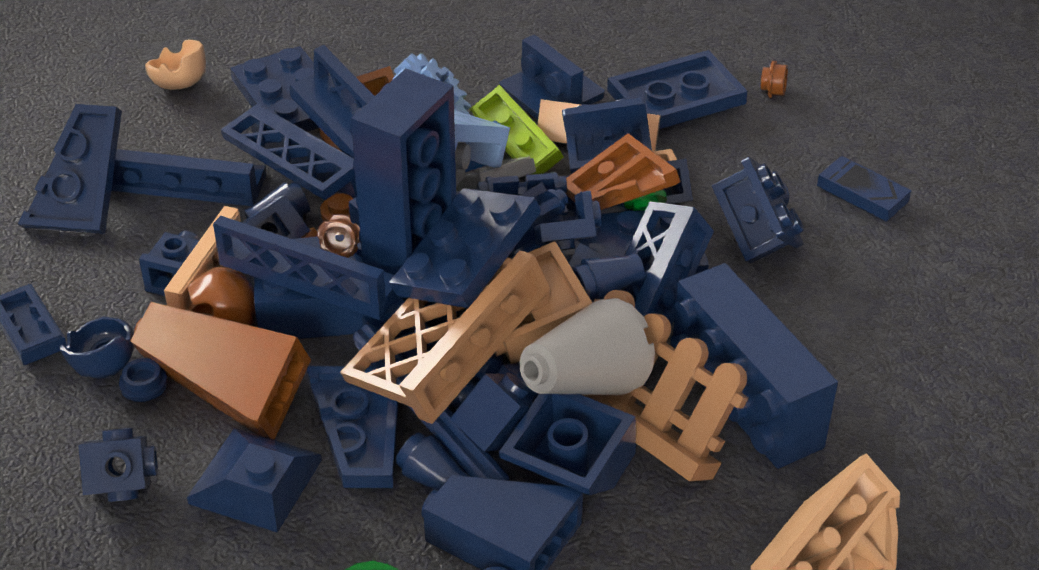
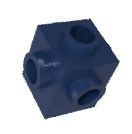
[78,428,158,502]

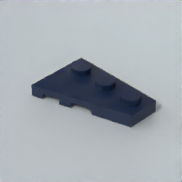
[18,104,122,234]

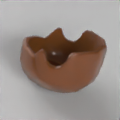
[188,267,256,326]

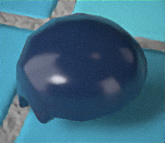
[59,316,135,379]

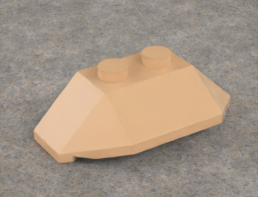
[751,453,900,570]

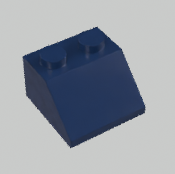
[499,394,636,495]

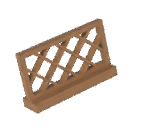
[340,251,550,424]

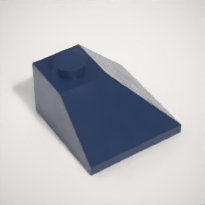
[187,428,322,533]

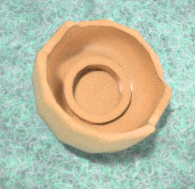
[145,39,206,90]

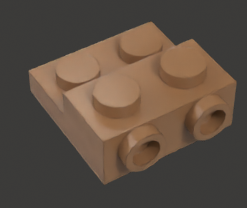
[486,241,592,364]

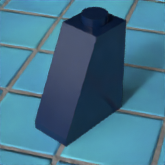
[421,475,583,570]

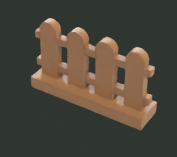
[580,290,749,482]

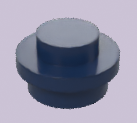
[119,358,168,402]

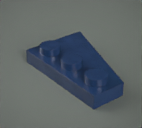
[307,366,399,488]

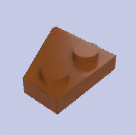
[565,134,681,210]

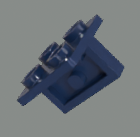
[499,34,605,120]
[562,97,652,174]
[712,157,805,264]

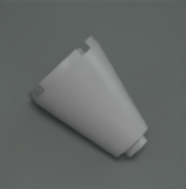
[520,298,655,395]

